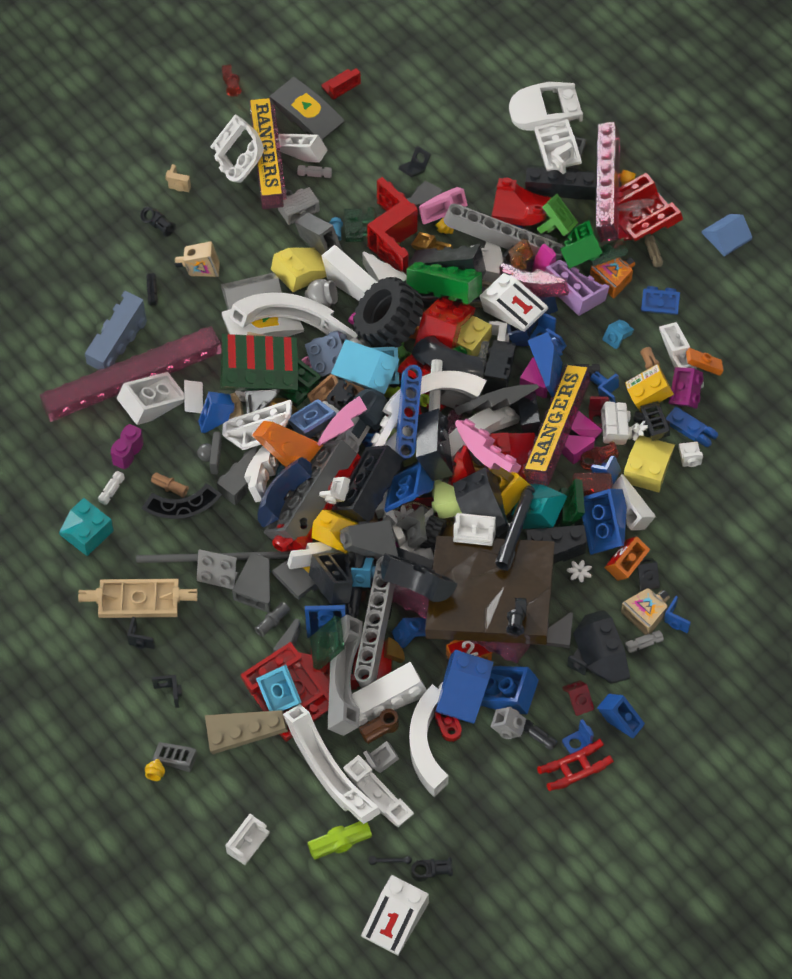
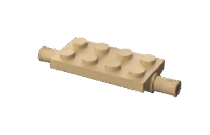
[78,579,198,618]

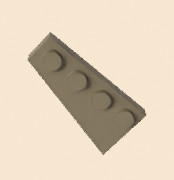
[205,710,288,754]

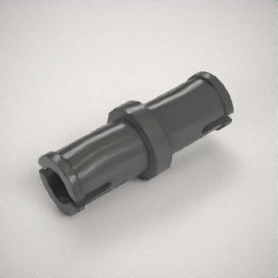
[254,602,290,637]

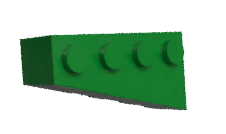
[407,262,482,304]

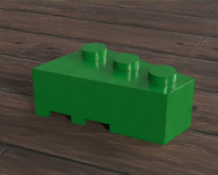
[560,221,603,269]

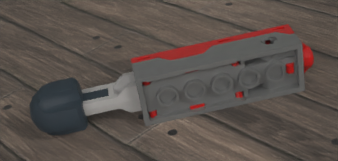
[264,389,388,552]

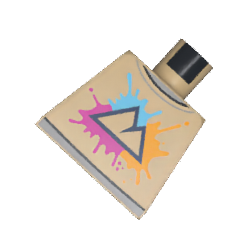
[175,242,220,277]
[621,589,670,635]

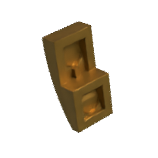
[411,232,453,250]

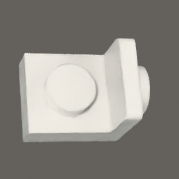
[678,442,703,467]

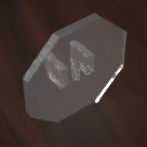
[617,199,655,217]

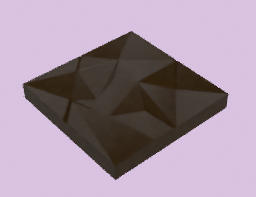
[425,536,555,645]

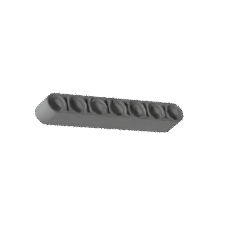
[444,204,564,261]
[354,556,395,688]

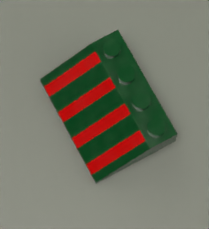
[220,334,298,394]

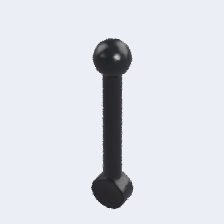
[368,856,412,865]

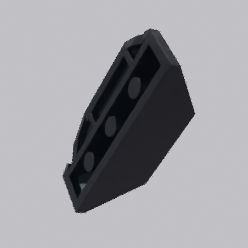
[573,610,630,684]

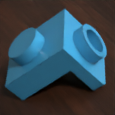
[603,320,634,349]
[351,558,376,588]

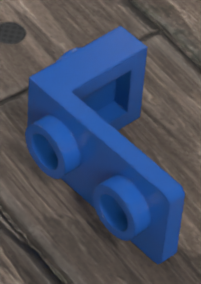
[392,617,427,648]

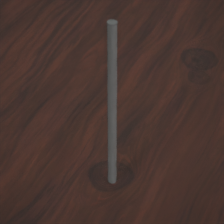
[136,551,291,563]

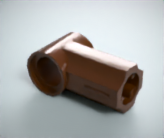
[359,709,399,744]

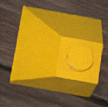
[312,510,358,553]

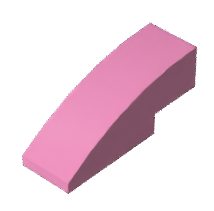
[419,187,468,224]
[317,396,367,446]

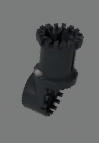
[140,207,176,237]
[506,598,527,636]
[411,857,453,882]

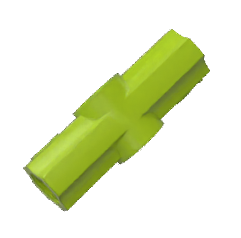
[307,821,372,860]

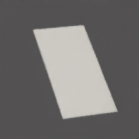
[184,380,203,413]

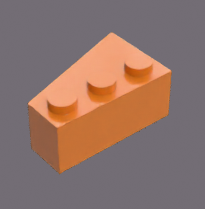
[252,421,323,468]

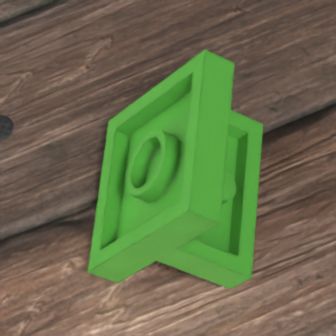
[537,194,578,236]

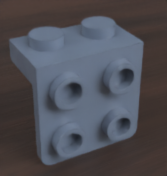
[305,331,348,377]

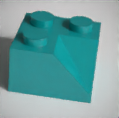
[511,483,567,529]
[59,498,114,556]

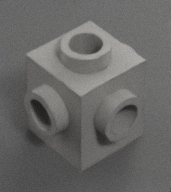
[491,707,526,739]

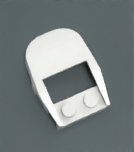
[509,82,583,131]
[210,114,264,183]

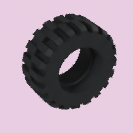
[353,277,424,348]

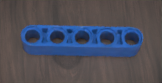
[395,365,422,460]

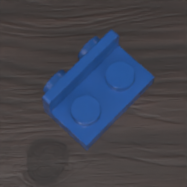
[641,286,680,315]

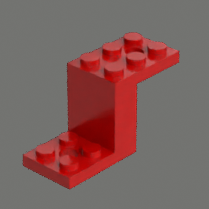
[367,177,418,275]
[397,296,476,379]

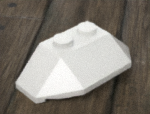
[222,400,292,450]

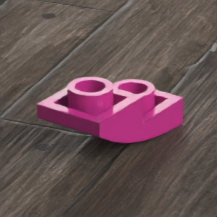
[531,243,556,284]

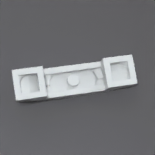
[343,755,414,827]

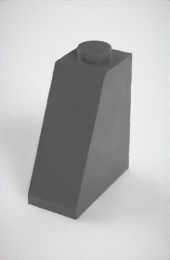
[295,213,342,255]
[340,520,398,560]
[232,552,271,613]

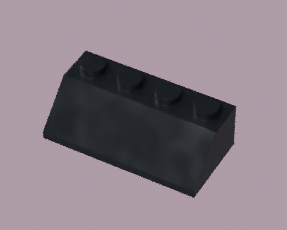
[525,165,597,200]
[332,445,404,522]

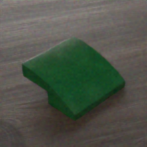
[278,359,322,408]
[556,479,585,527]

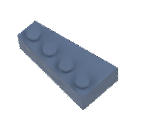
[85,291,147,373]

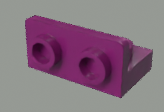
[669,367,704,409]

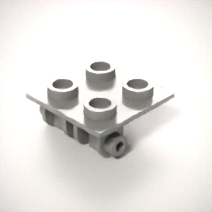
[197,549,238,589]

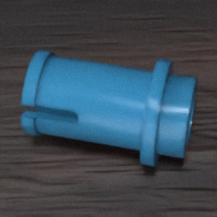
[329,217,343,241]

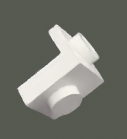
[551,142,574,174]
[489,321,510,342]
[319,477,351,504]

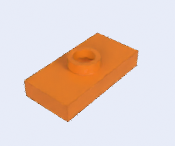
[686,348,724,376]

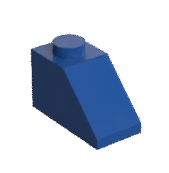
[198,391,235,433]
[597,694,645,738]

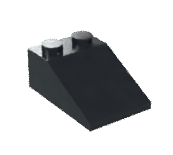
[453,467,507,530]

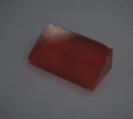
[573,473,613,496]

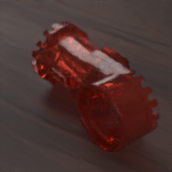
[222,64,242,97]
[580,442,619,470]

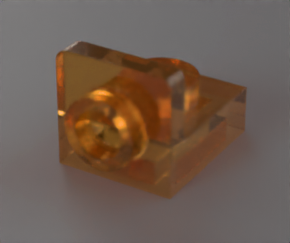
[508,239,534,270]

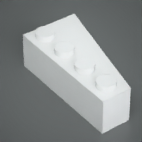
[352,662,427,726]

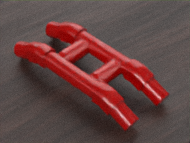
[537,738,614,791]

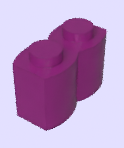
[111,424,144,470]

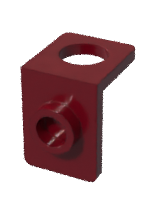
[589,396,609,429]
[562,680,594,716]

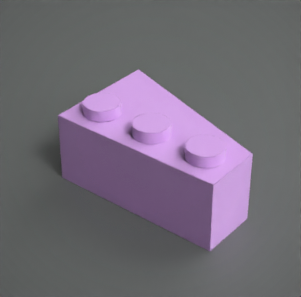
[543,260,609,316]

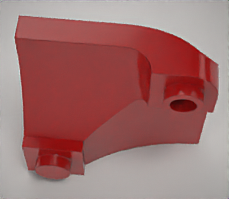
[491,177,551,226]
[484,432,544,484]

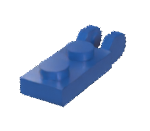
[665,407,718,447]

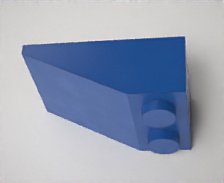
[528,332,563,400]
[384,463,434,513]
[582,488,627,555]
[305,605,346,638]
[435,650,493,724]
[480,666,539,714]

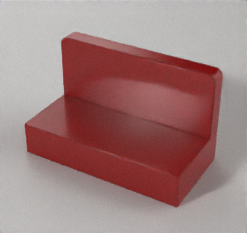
[321,68,361,100]

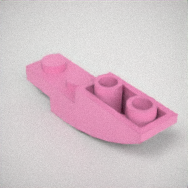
[455,419,521,473]

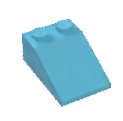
[331,339,399,395]

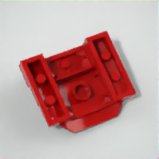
[601,173,683,241]
[241,642,330,742]

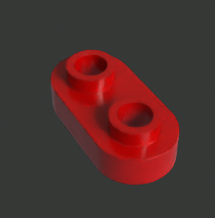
[435,706,462,742]

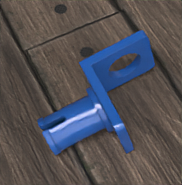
[590,371,619,402]

